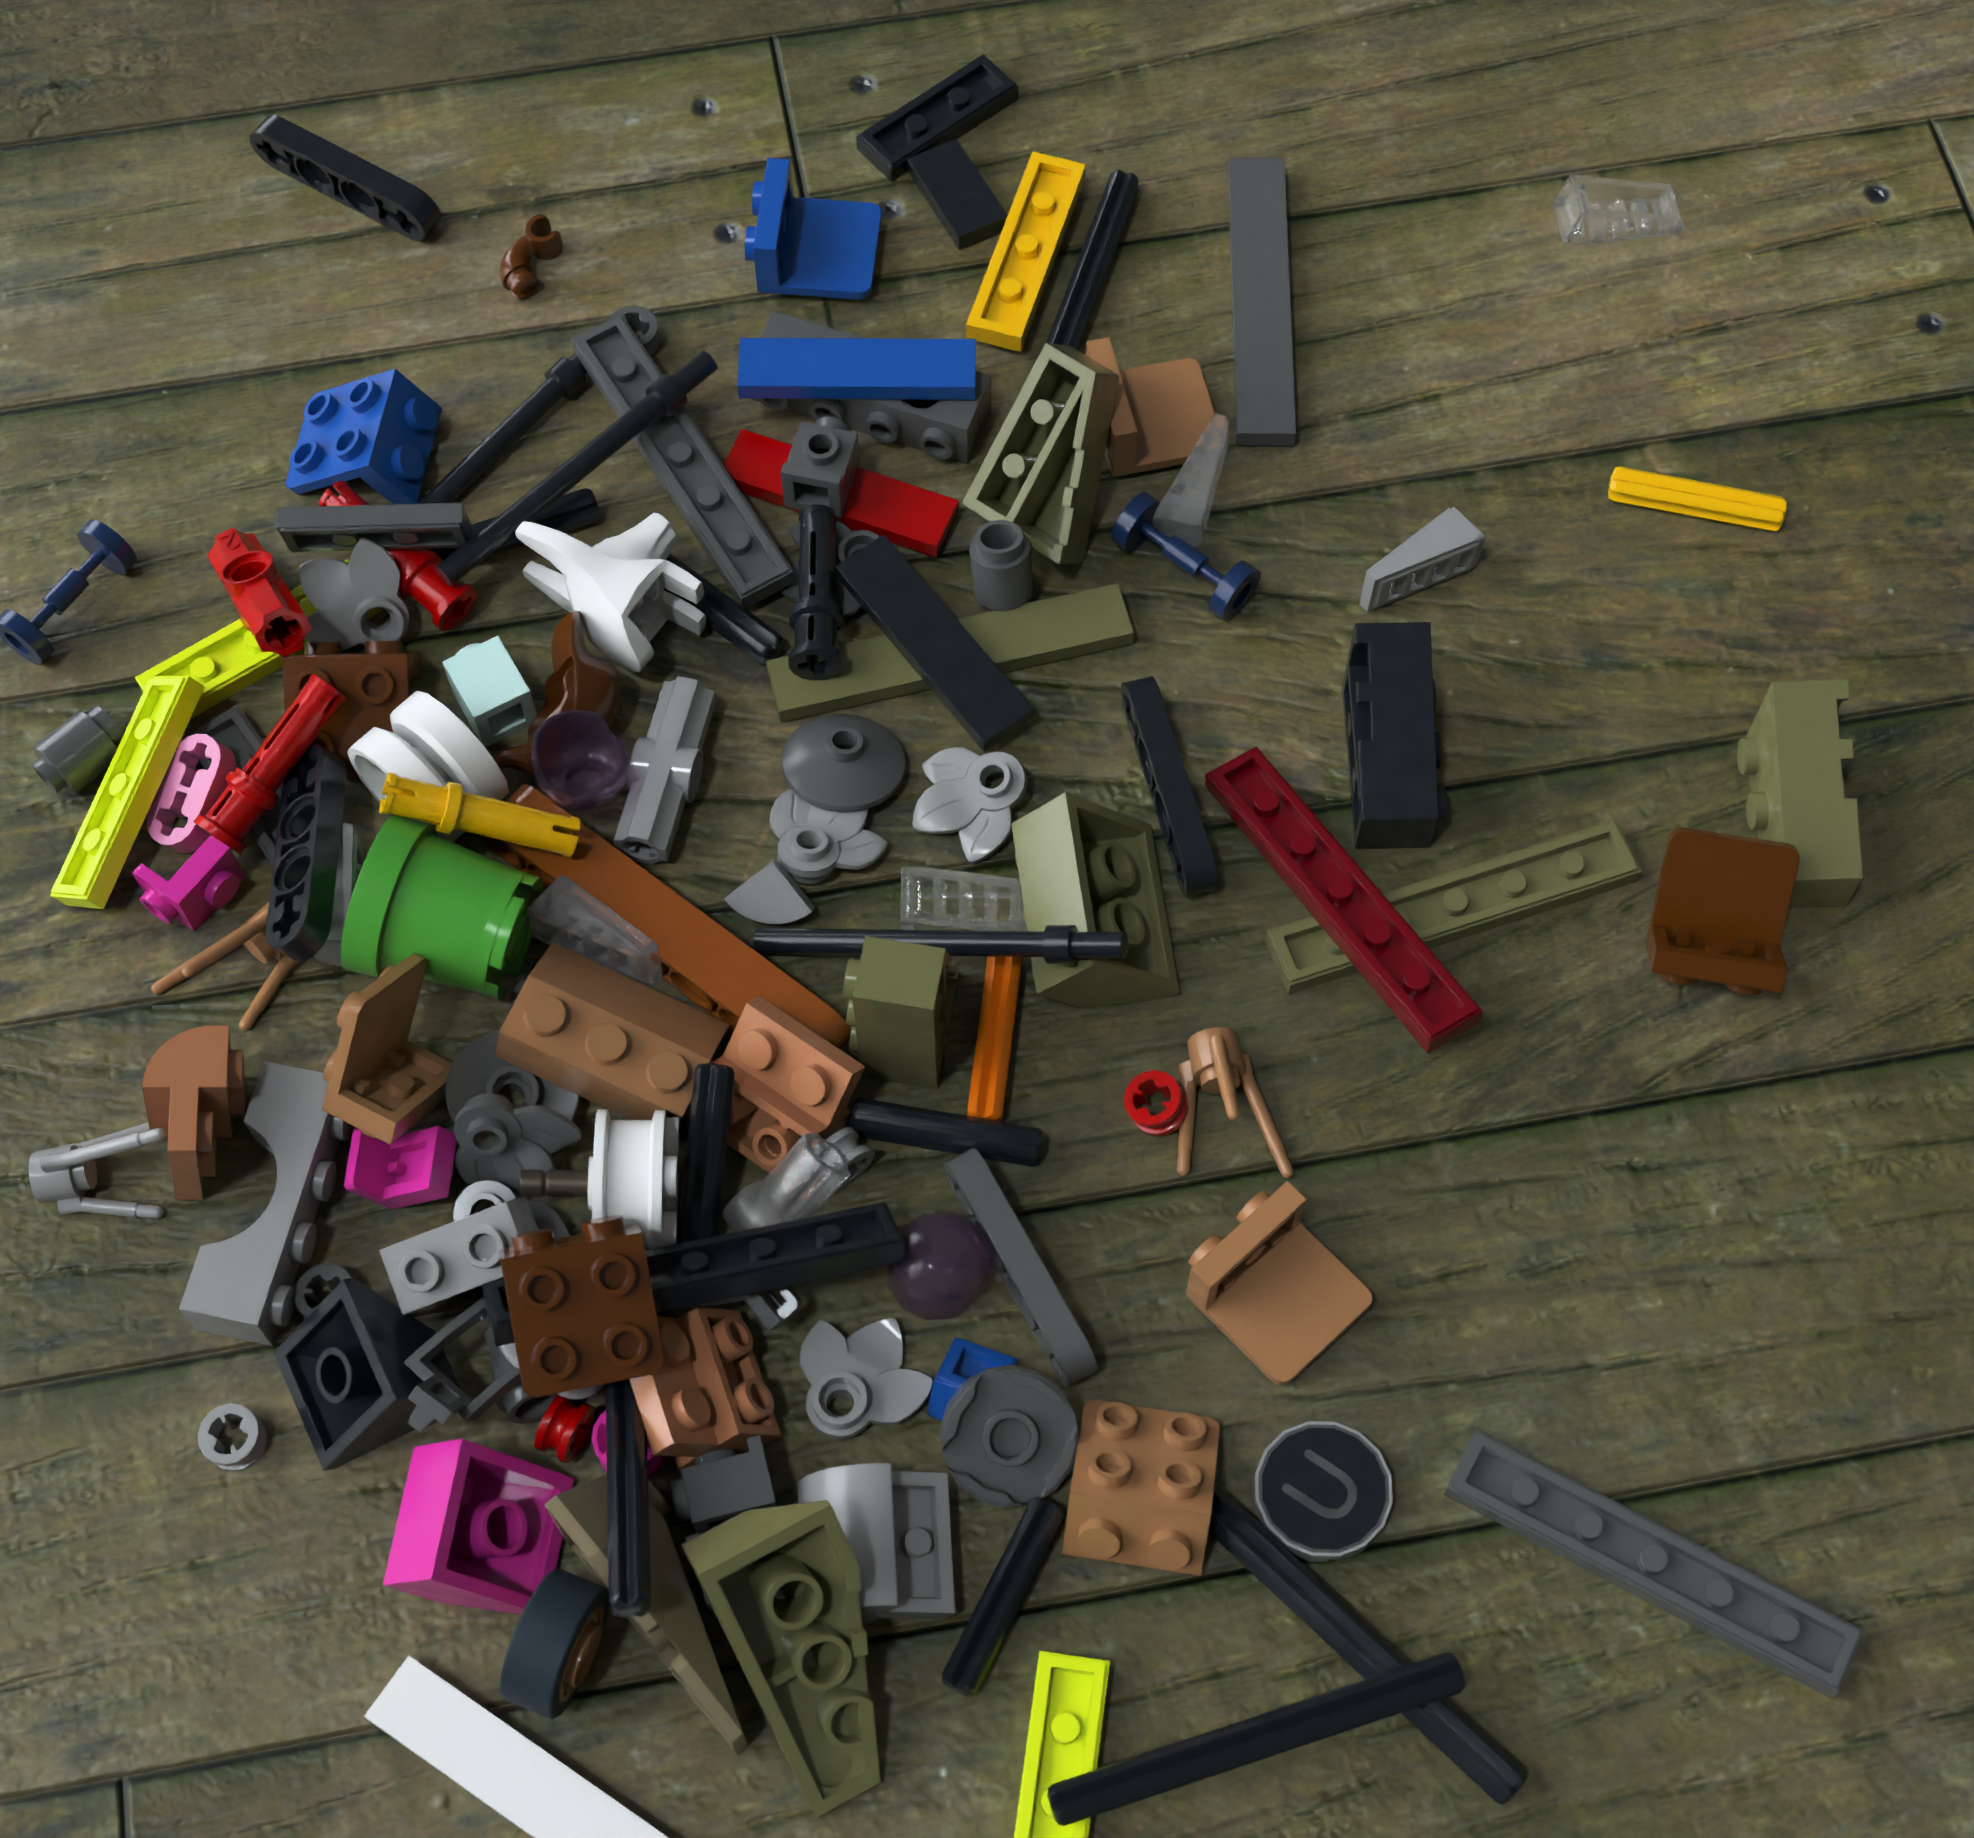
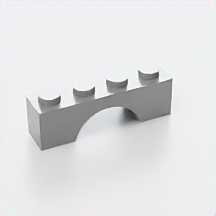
[179,1061,354,1346]

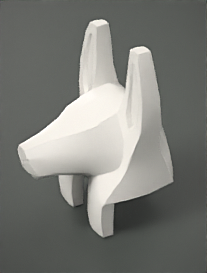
[515,513,706,672]

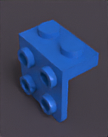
[745,158,882,300]
[286,368,442,504]

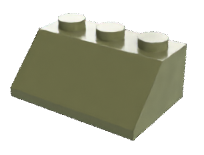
[1011,792,1180,1008]

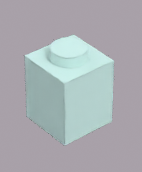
[442,636,537,747]

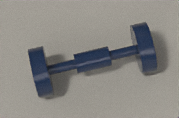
[1111,492,1261,621]
[0,519,137,665]

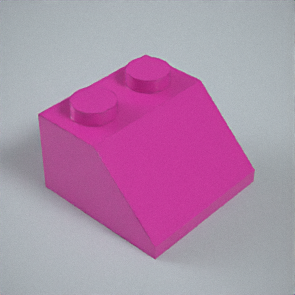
[383,1438,574,1614]

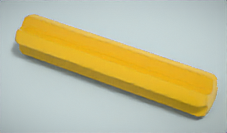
[1608,466,1787,531]

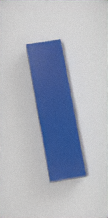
[737,338,976,400]

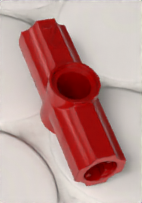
[207,527,312,658]

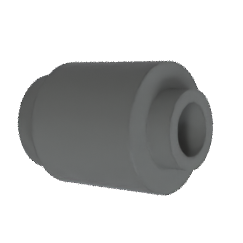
[970,520,1033,611]
[31,705,124,795]

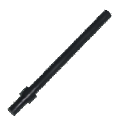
[435,351,718,586]
[417,353,588,504]
[753,925,1128,964]

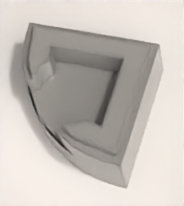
[724,858,815,924]

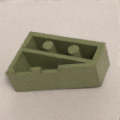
[961,343,1119,564]
[1737,679,1863,908]
[843,936,960,1089]

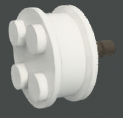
[520,1109,679,1250]

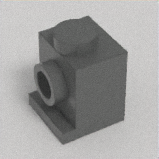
[780,417,860,518]
[670,1435,777,1535]

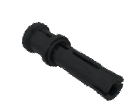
[788,504,844,680]

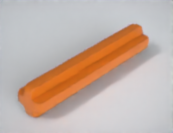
[967,957,1023,1121]

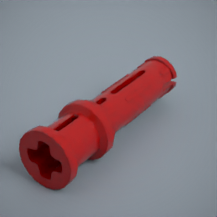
[318,480,478,631]
[193,674,346,855]

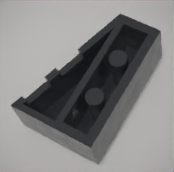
[1342,622,1447,849]

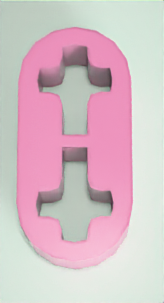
[147,734,237,854]

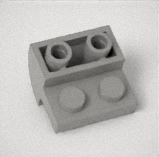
[798,1463,955,1624]

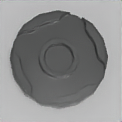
[940,1365,1079,1508]

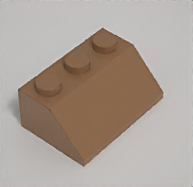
[495,942,729,1128]

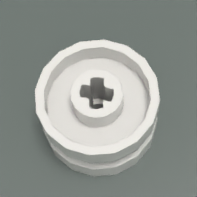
[347,691,509,842]

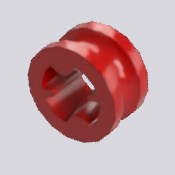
[1124,1070,1189,1137]
[534,1395,596,1463]

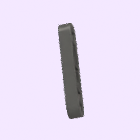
[943,1148,1098,1387]

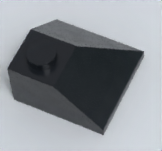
[273,1278,461,1471]

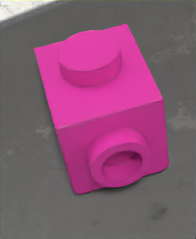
[132,835,245,932]
[344,1126,457,1210]

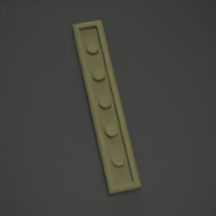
[766,583,1134,722]
[1265,819,1642,995]

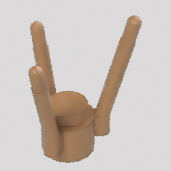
[151,902,299,1031]
[1177,1027,1294,1178]

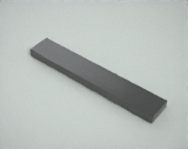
[1228,158,1296,446]
[571,314,795,608]
[1443,1429,1865,1699]

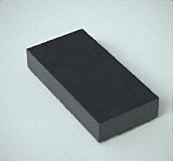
[907,139,1008,250]

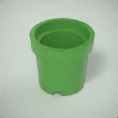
[341,814,544,1000]

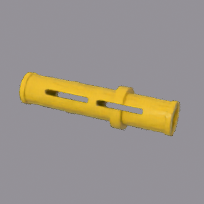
[379,772,580,858]

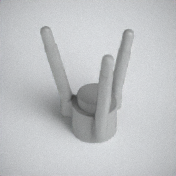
[28,1122,166,1219]

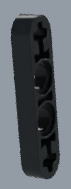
[249,114,441,241]
[1121,676,1217,897]
[266,744,347,962]

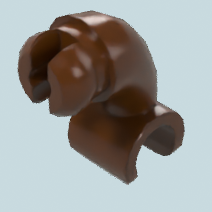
[500,214,563,300]

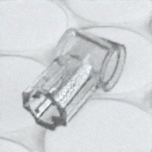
[722,1133,851,1232]

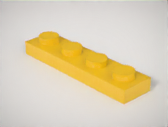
[966,151,1086,352]

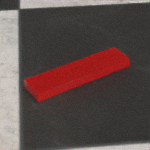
[723,429,959,558]

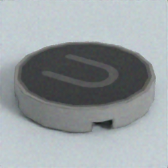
[1253,1421,1393,1562]

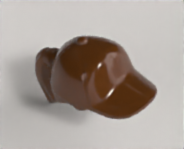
[493,611,622,781]

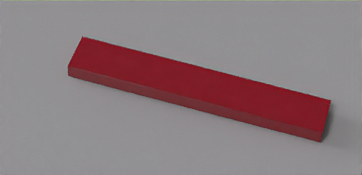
[1205,746,1483,1054]

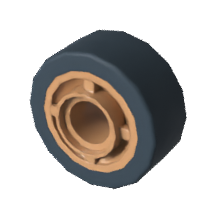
[499,1569,610,1719]

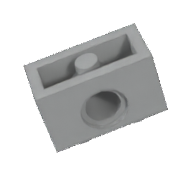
[379,1197,538,1315]

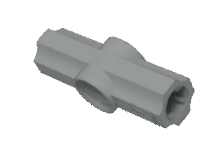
[613,676,716,865]

